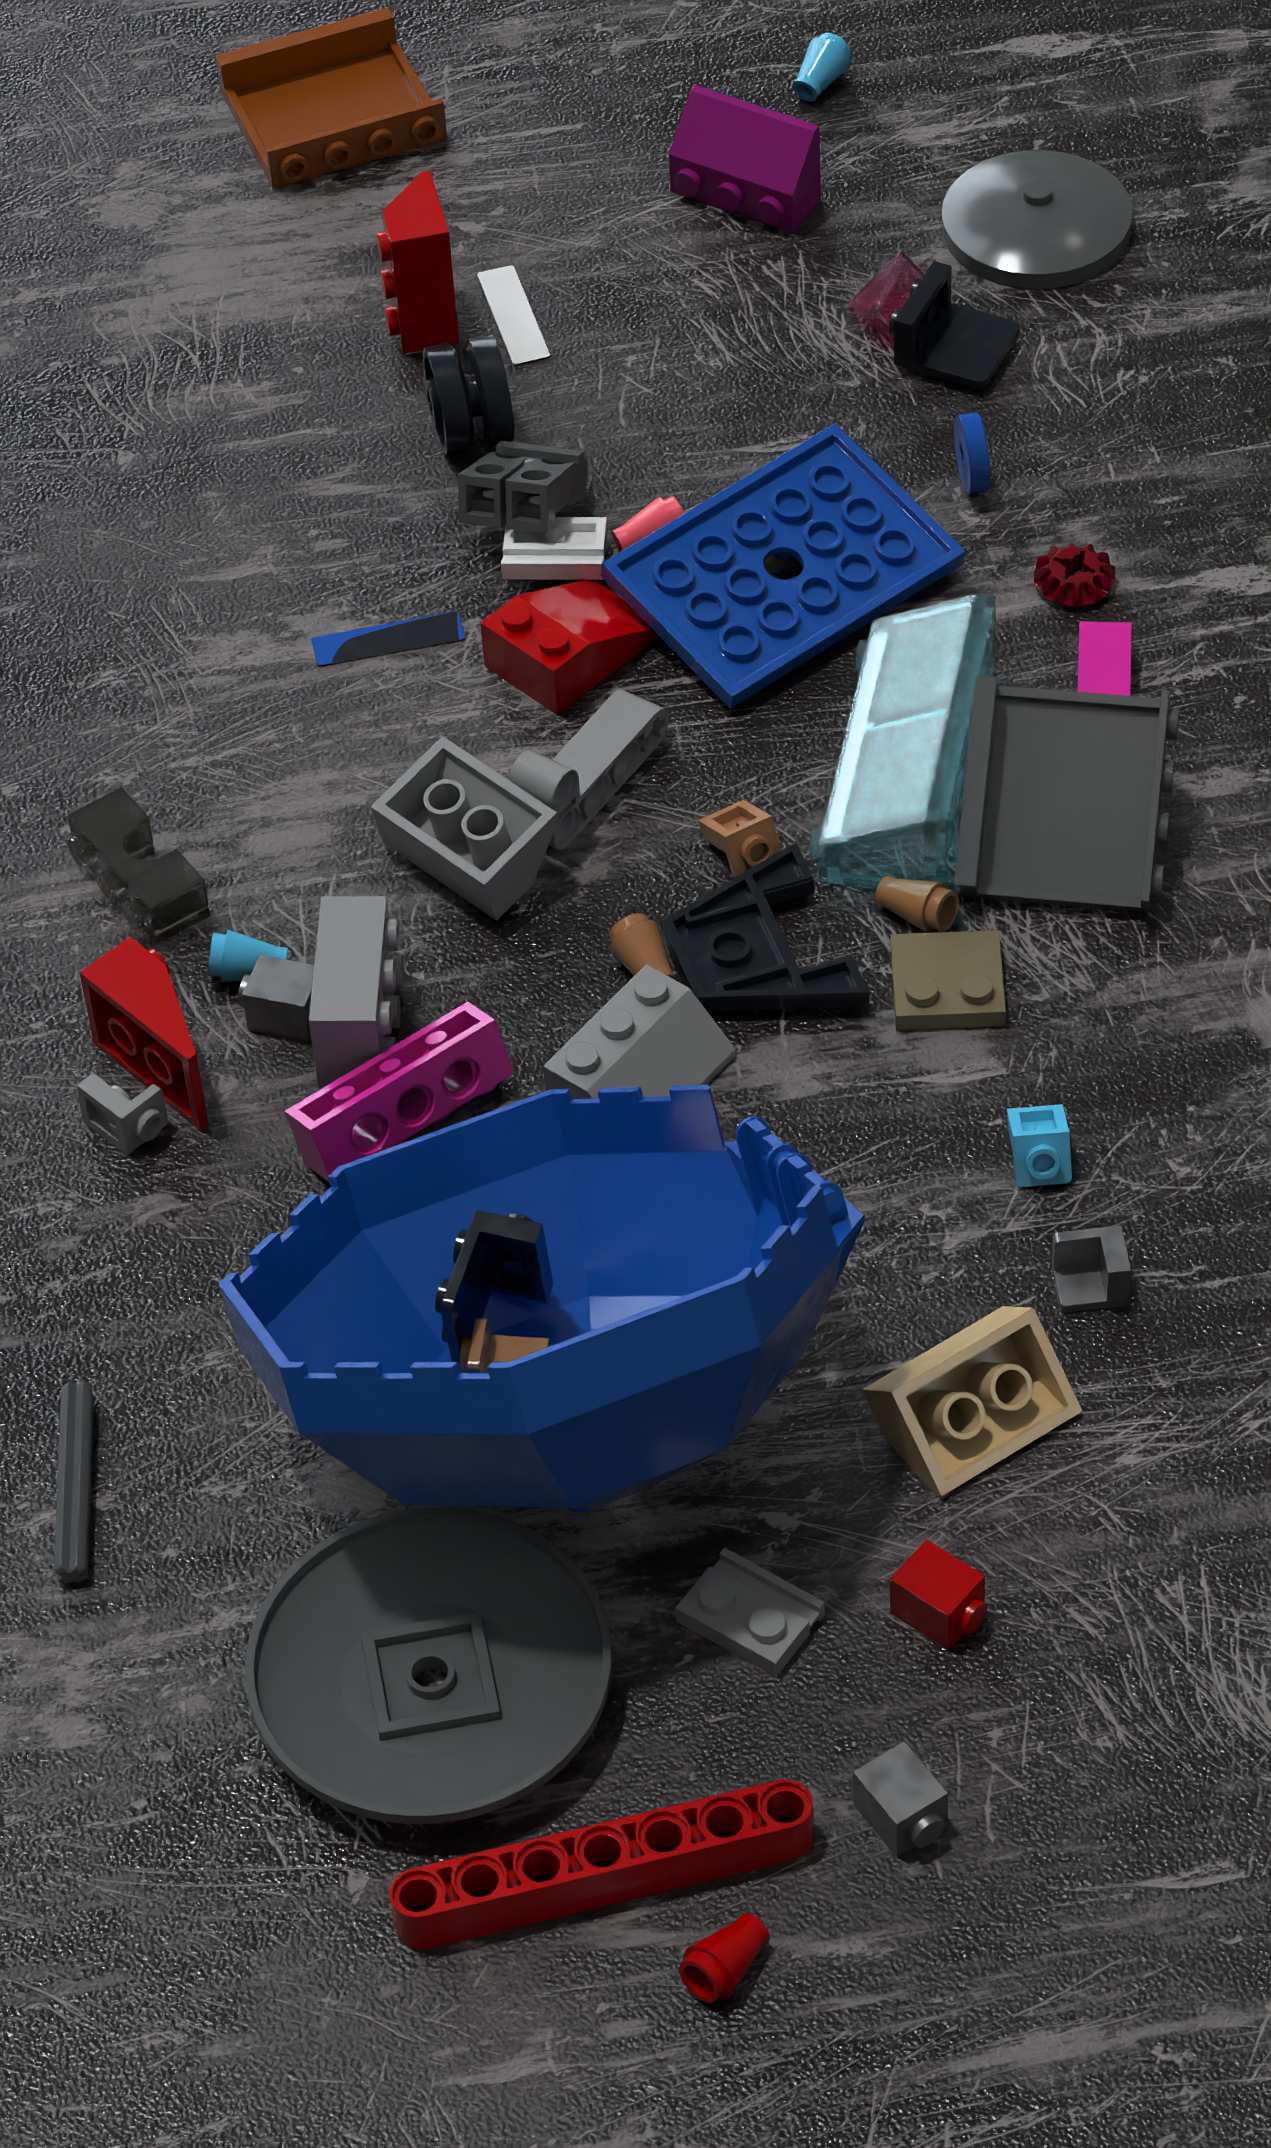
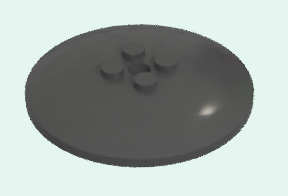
[245,1507,612,1824]

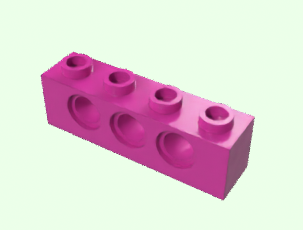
[284,1001,514,1182]

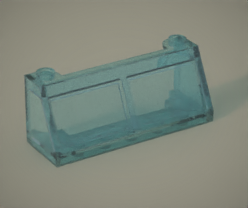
[810,594,996,888]

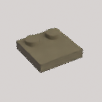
[890,930,1006,1031]

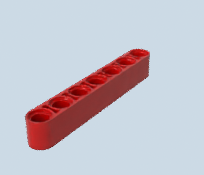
[389,1779,814,1950]

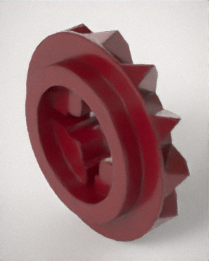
[1034,541,1115,607]

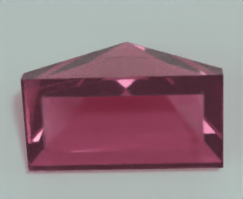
[848,251,924,347]

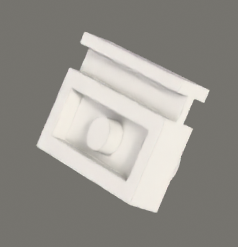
[501,517,607,580]

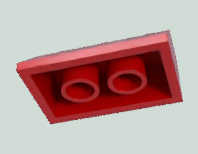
[376,171,460,354]

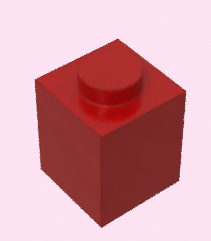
[890,1539,987,1650]

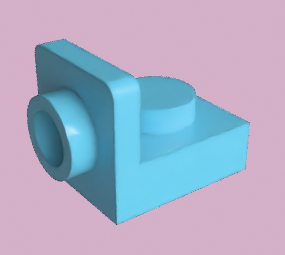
[1007,1104,1072,1187]

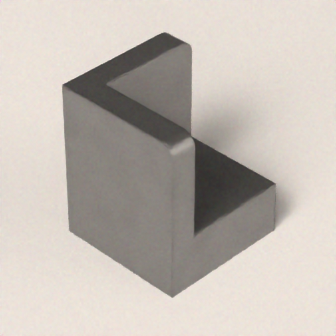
[1052,1225,1131,1313]

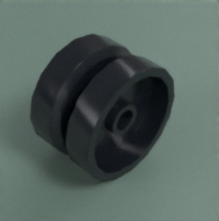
[423,334,514,455]

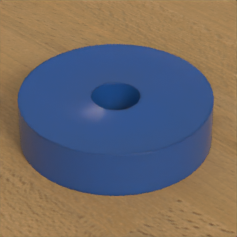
[954,412,990,494]

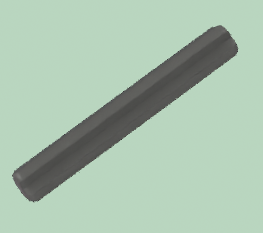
[54,1381,94,1584]

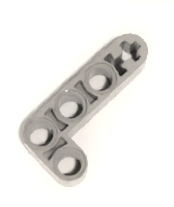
[508,689,669,850]

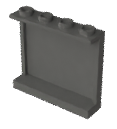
[954,675,1180,913]

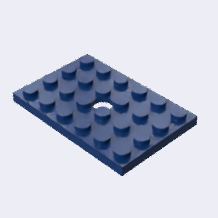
[600,423,966,709]

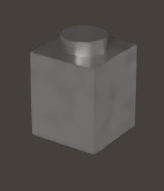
[238,955,314,1042]
[853,1741,948,1857]

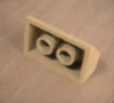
[862,1306,1083,1496]

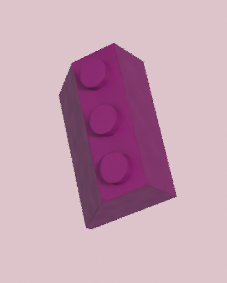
[669,85,821,233]

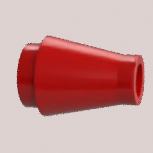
[679,1913,770,2003]

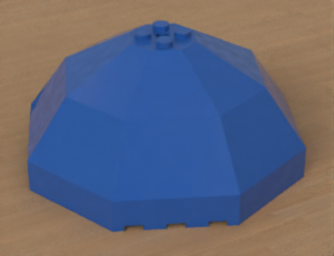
[218,1085,865,1512]

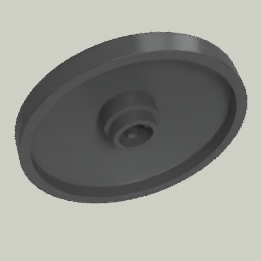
[942,150,1133,289]

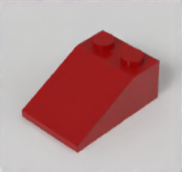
[480,580,660,715]
[79,936,209,1131]

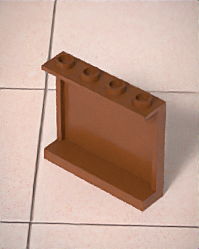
[215,7,447,189]

